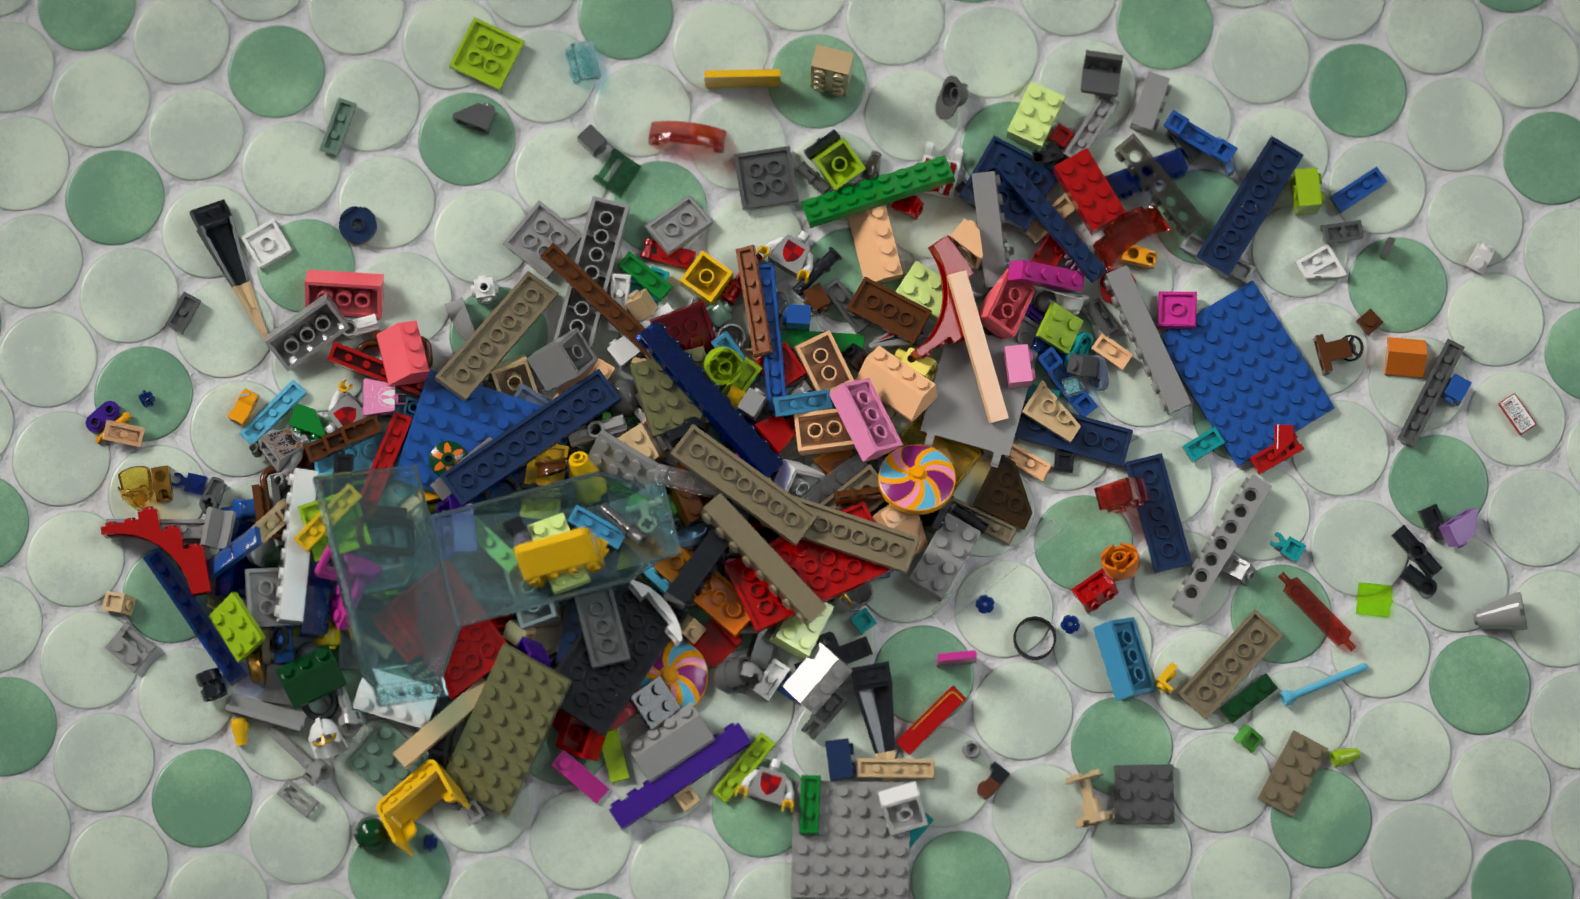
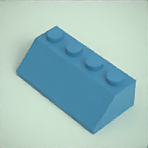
[1093,617,1157,701]

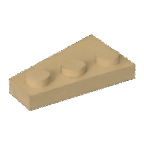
[1022,380,1081,443]

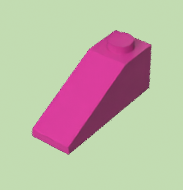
[551,750,609,804]

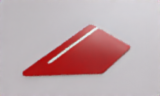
[1274,424,1294,457]

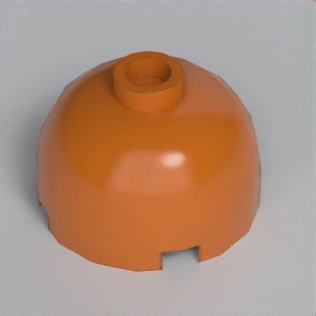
[1101,543,1140,581]

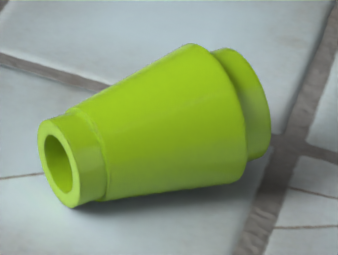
[1330,747,1360,768]

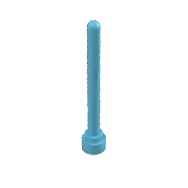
[1280,663,1368,707]

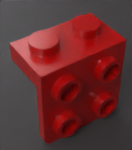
[689,618,743,668]

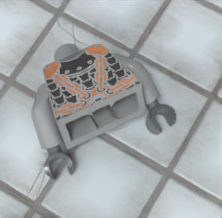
[249,429,309,489]

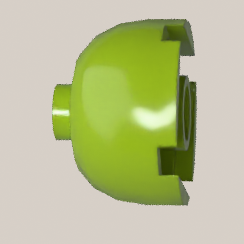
[704,346,743,385]

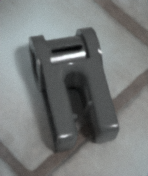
[199,477,226,514]

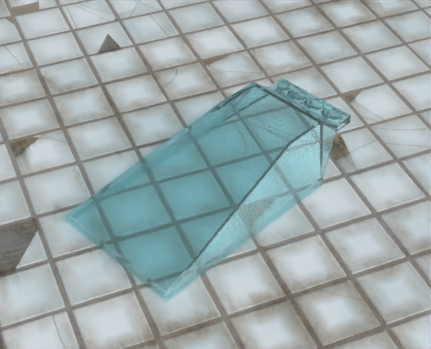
[312,465,461,707]
[430,471,682,628]

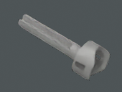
[335,686,366,737]
[268,726,332,786]

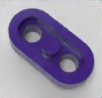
[86,401,121,434]

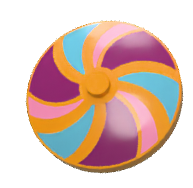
[878,444,956,515]
[636,640,708,712]

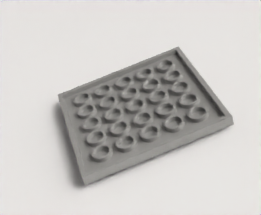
[791,780,910,899]

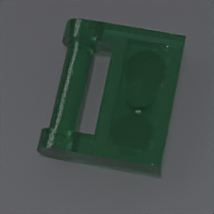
[592,148,642,198]

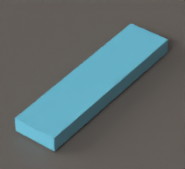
[239,379,308,444]

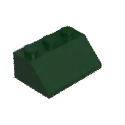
[275,644,348,710]

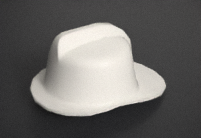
[1046,288,1089,315]

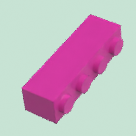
[1008,260,1084,293]

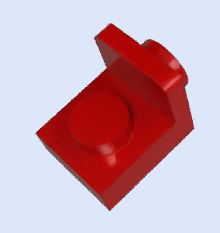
[891,195,924,220]

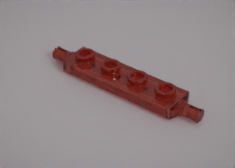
[1278,571,1357,652]

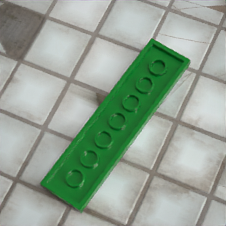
[801,155,955,228]

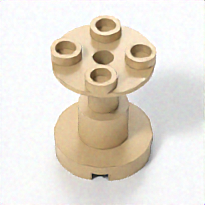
[1065,769,1115,828]

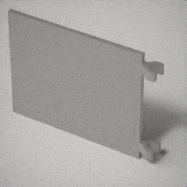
[920,334,1039,468]

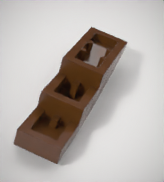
[303,414,382,464]

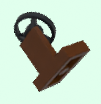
[1313,334,1364,376]

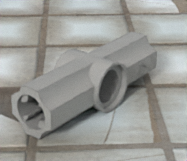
[568,415,627,448]

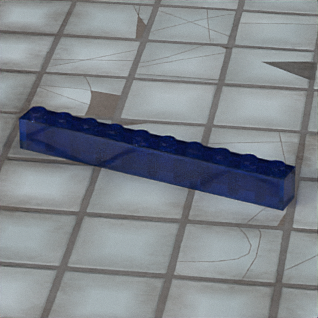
[636,320,784,479]

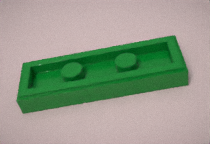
[617,251,673,302]
[799,775,821,835]

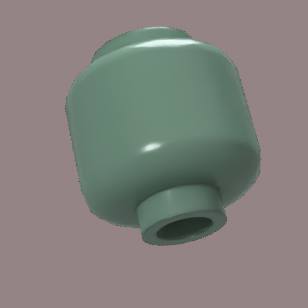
[706,300,733,328]

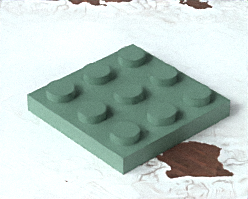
[347,720,428,796]

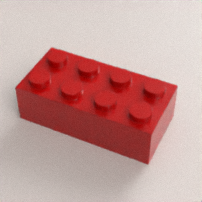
[1053,148,1126,236]

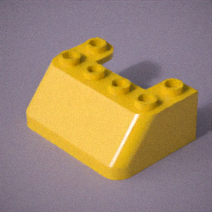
[513,527,606,588]

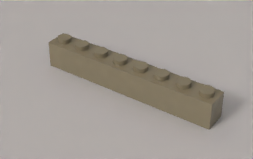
[701,493,827,626]

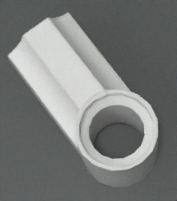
[342,314,379,340]

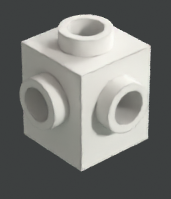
[471,275,499,304]

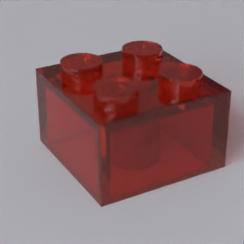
[1094,477,1150,514]

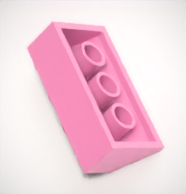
[829,378,903,462]

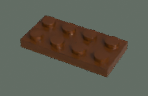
[846,276,932,345]

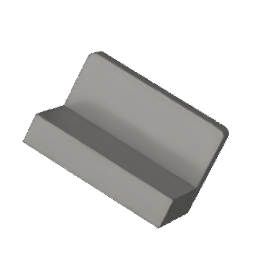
[200,507,236,549]

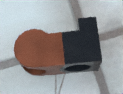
[977,761,1010,799]

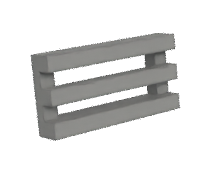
[277,779,319,818]

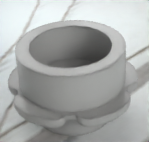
[962,740,981,760]

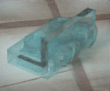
[565,41,601,84]

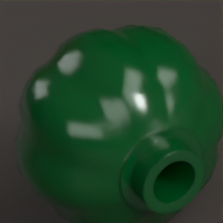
[354,817,389,853]

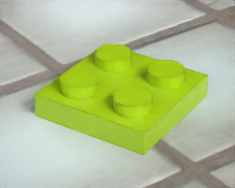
[1036,302,1083,354]

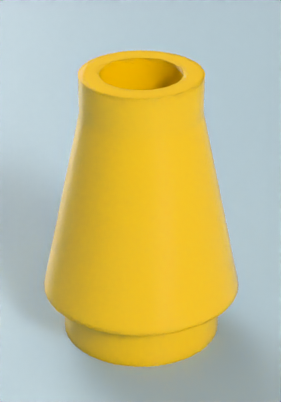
[230,717,249,746]

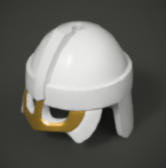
[308,717,349,760]

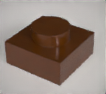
[1356,308,1383,336]

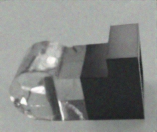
[503,515,532,546]

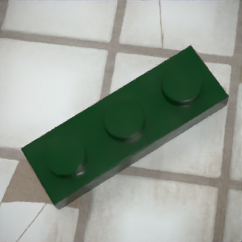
[1220,674,1278,724]

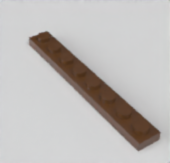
[540,243,664,359]

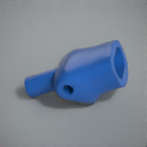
[221,499,256,521]

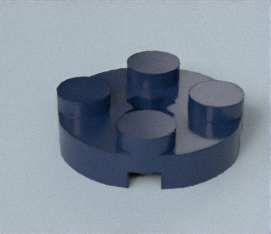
[339,206,377,245]

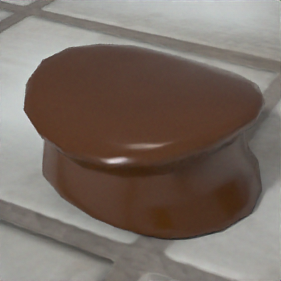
[535,457,568,478]

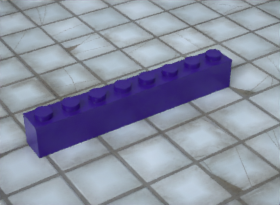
[609,723,751,831]

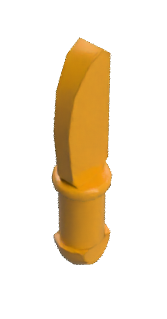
[95,412,131,444]

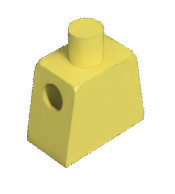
[894,347,938,381]

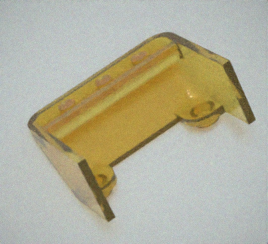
[891,410,984,494]

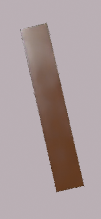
[736,245,773,358]

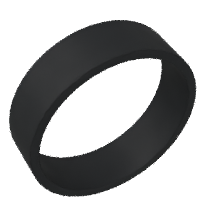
[1013,616,1056,660]

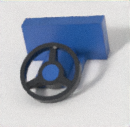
[272,625,295,664]

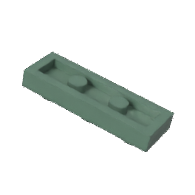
[319,98,357,157]

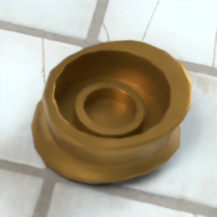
[246,651,265,684]

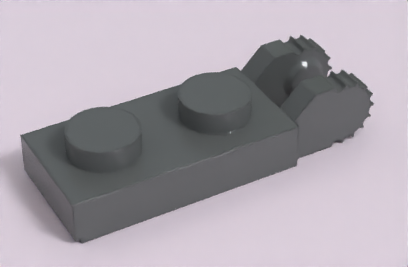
[801,689,849,740]

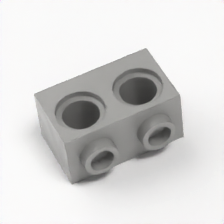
[737,387,768,422]

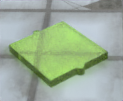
[1355,582,1393,617]

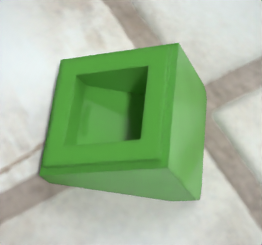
[1234,725,1264,753]

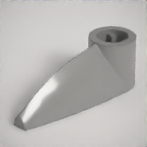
[444,298,475,341]

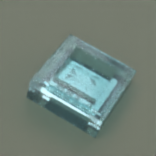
[1060,375,1085,398]

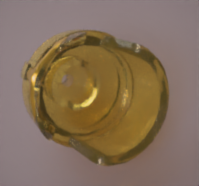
[117,466,155,511]

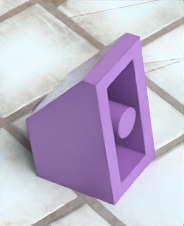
[1439,507,1479,548]

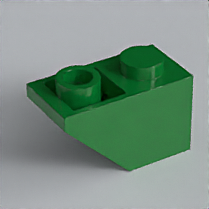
[289,403,326,440]

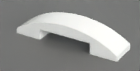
[628,580,682,646]

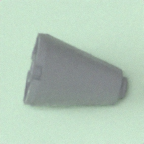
[1473,592,1528,630]

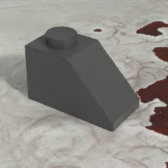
[452,103,497,135]

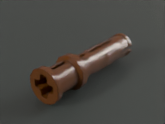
[834,487,883,507]

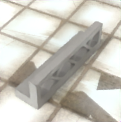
[225,693,307,734]

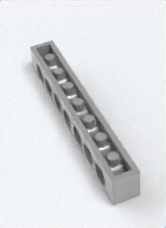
[1172,474,1272,618]

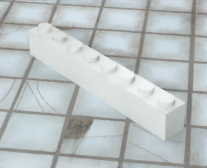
[274,468,318,626]

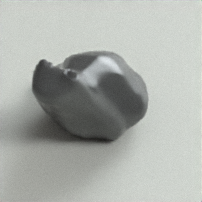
[777,292,789,318]

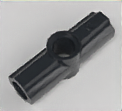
[1391,525,1443,578]

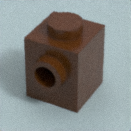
[803,282,831,315]

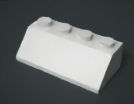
[353,667,441,728]

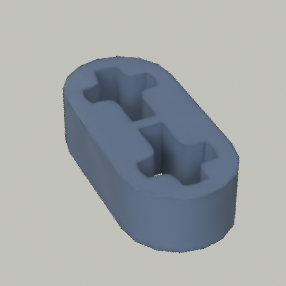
[1089,355,1109,391]

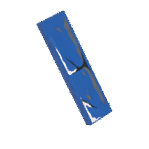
[207,526,262,578]

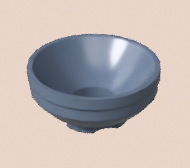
[673,525,708,551]

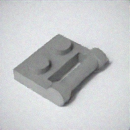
[104,621,157,673]

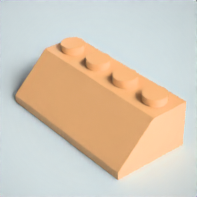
[848,204,903,284]
[855,346,938,422]

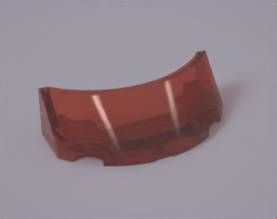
[648,121,727,153]
[1093,205,1170,270]

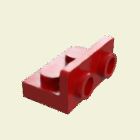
[1071,568,1119,614]

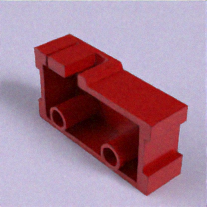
[1031,234,1065,267]

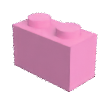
[1003,344,1035,389]

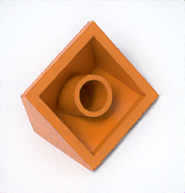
[1385,337,1427,378]

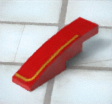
[896,685,967,756]

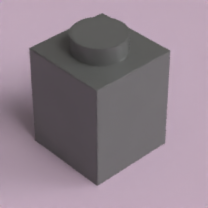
[577,124,607,157]
[1067,353,1099,376]

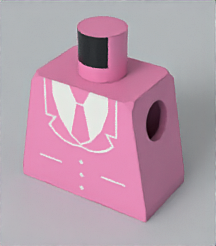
[362,379,406,418]

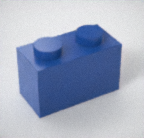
[783,304,811,331]

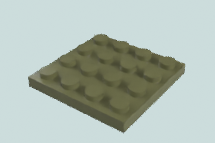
[630,346,726,438]

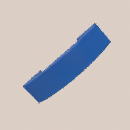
[1163,110,1238,165]
[1037,346,1098,417]

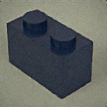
[825,738,857,781]

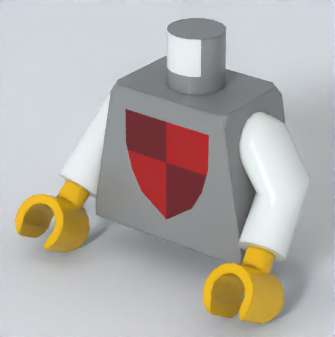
[756,230,813,284]
[324,379,381,434]
[735,758,794,813]

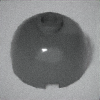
[609,379,642,417]

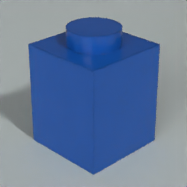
[1442,374,1472,406]

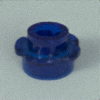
[138,390,155,408]
[975,595,995,614]
[1061,615,1080,634]
[423,833,438,852]

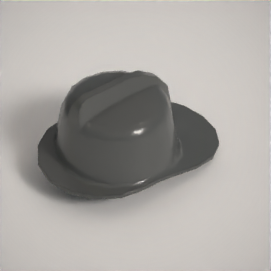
[935,76,968,120]

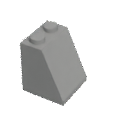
[527,327,598,391]

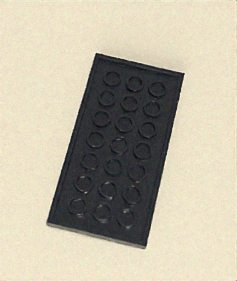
[555,568,690,738]

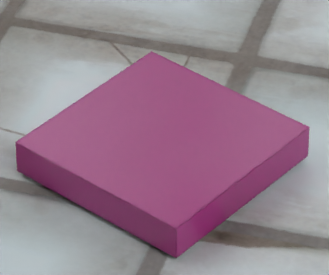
[1157,292,1197,329]
[936,650,977,667]

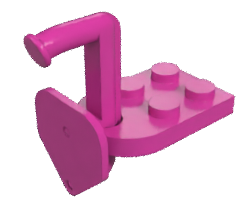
[315,545,382,631]

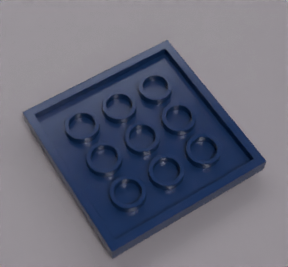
[959,136,1057,233]

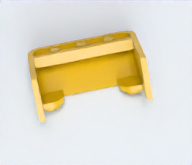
[376,759,471,857]

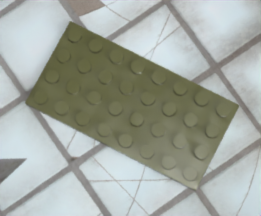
[445,643,572,818]

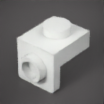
[1466,242,1495,274]

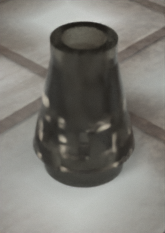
[861,151,882,180]

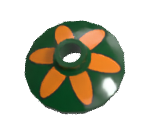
[429,441,467,477]

